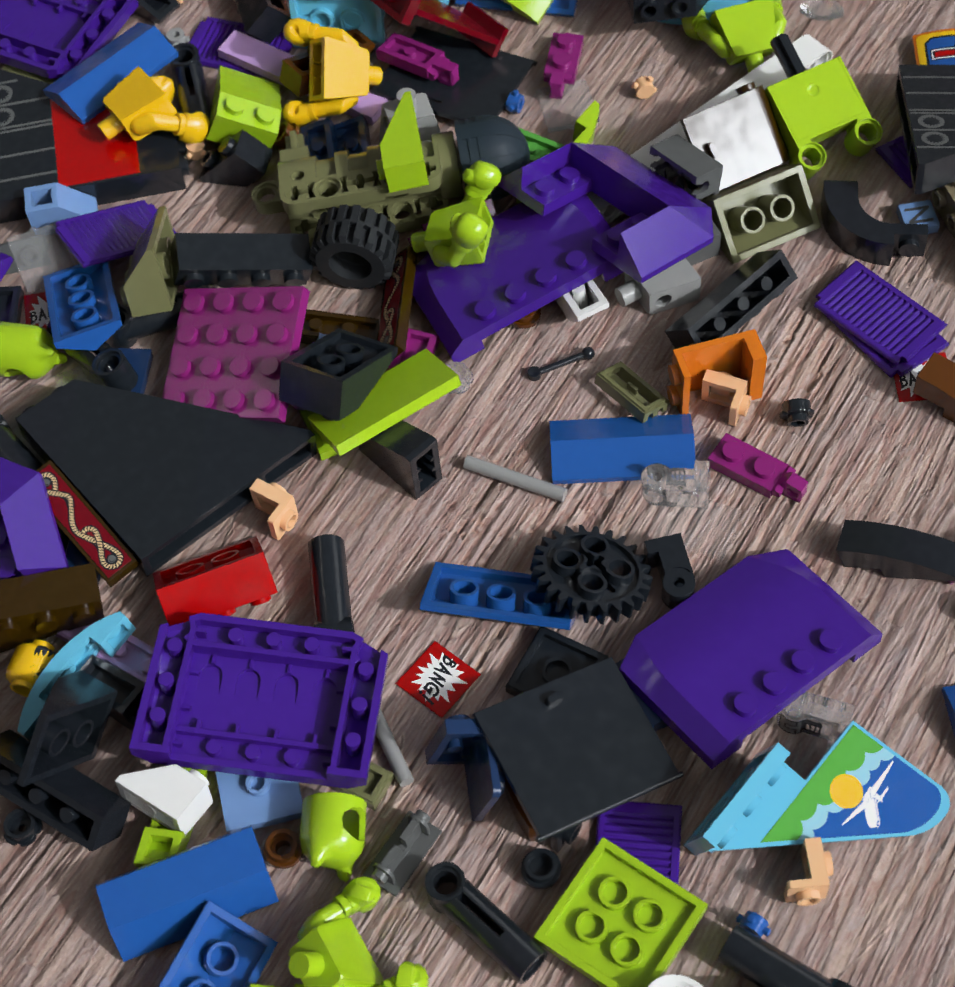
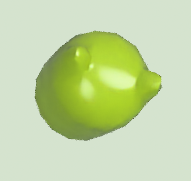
[0,322,68,379]
[300,792,367,882]

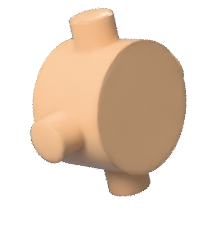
[632,76,657,99]
[185,140,207,160]

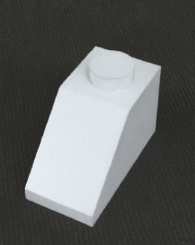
[556,279,609,322]
[115,764,213,836]

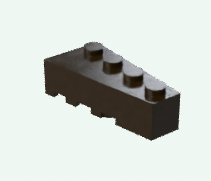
[0,563,104,653]

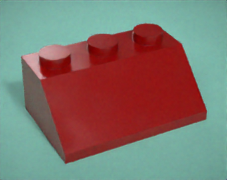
[153,536,278,626]

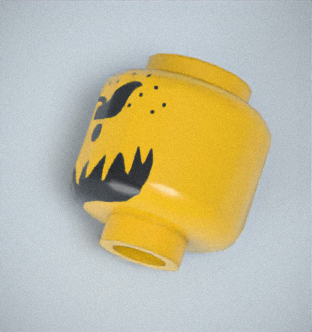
[5,639,56,697]

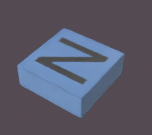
[896,200,940,234]

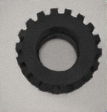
[309,204,399,290]

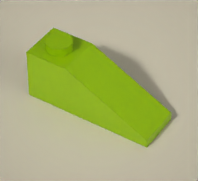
[376,91,429,193]

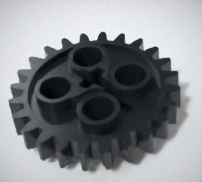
[530,525,653,624]

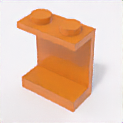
[667,329,767,414]

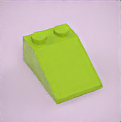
[207,66,282,149]

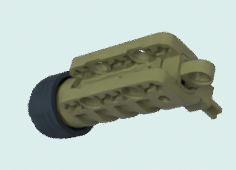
[251,115,530,249]

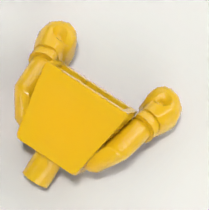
[282,18,383,127]
[97,66,210,144]

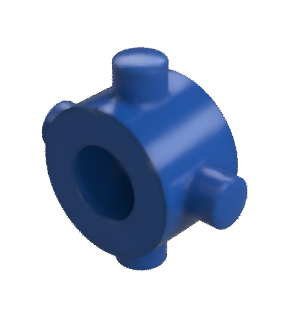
[506,90,525,114]
[736,911,771,938]

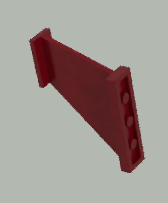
[370,0,509,58]

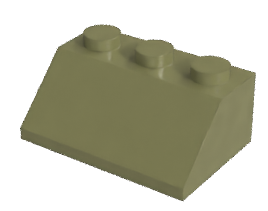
[699,164,821,264]
[120,206,179,318]

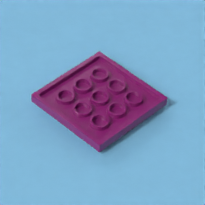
[162,286,310,423]

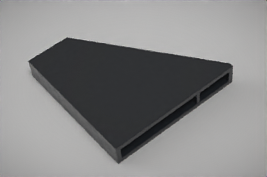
[15,379,318,577]

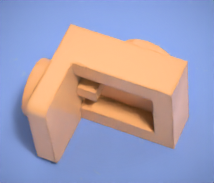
[701,369,752,427]
[249,478,298,540]
[784,837,833,906]

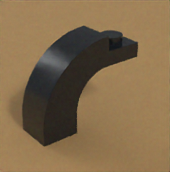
[821,180,929,266]

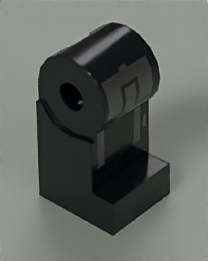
[644,533,696,609]

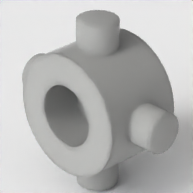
[164,28,190,46]

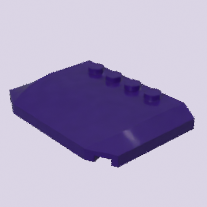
[0,0,139,79]
[412,194,623,364]
[619,549,883,769]
[129,613,388,789]

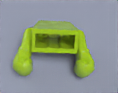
[681,0,787,73]
[411,161,501,268]
[289,876,429,987]

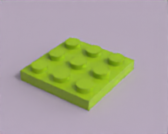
[534,837,708,987]

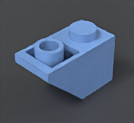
[24,182,98,237]

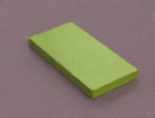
[307,348,462,456]

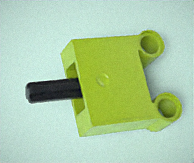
[765,33,883,180]

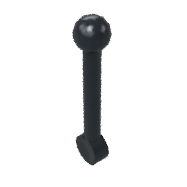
[527,346,595,381]

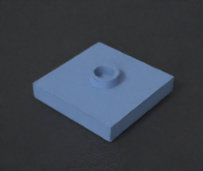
[216,772,303,834]

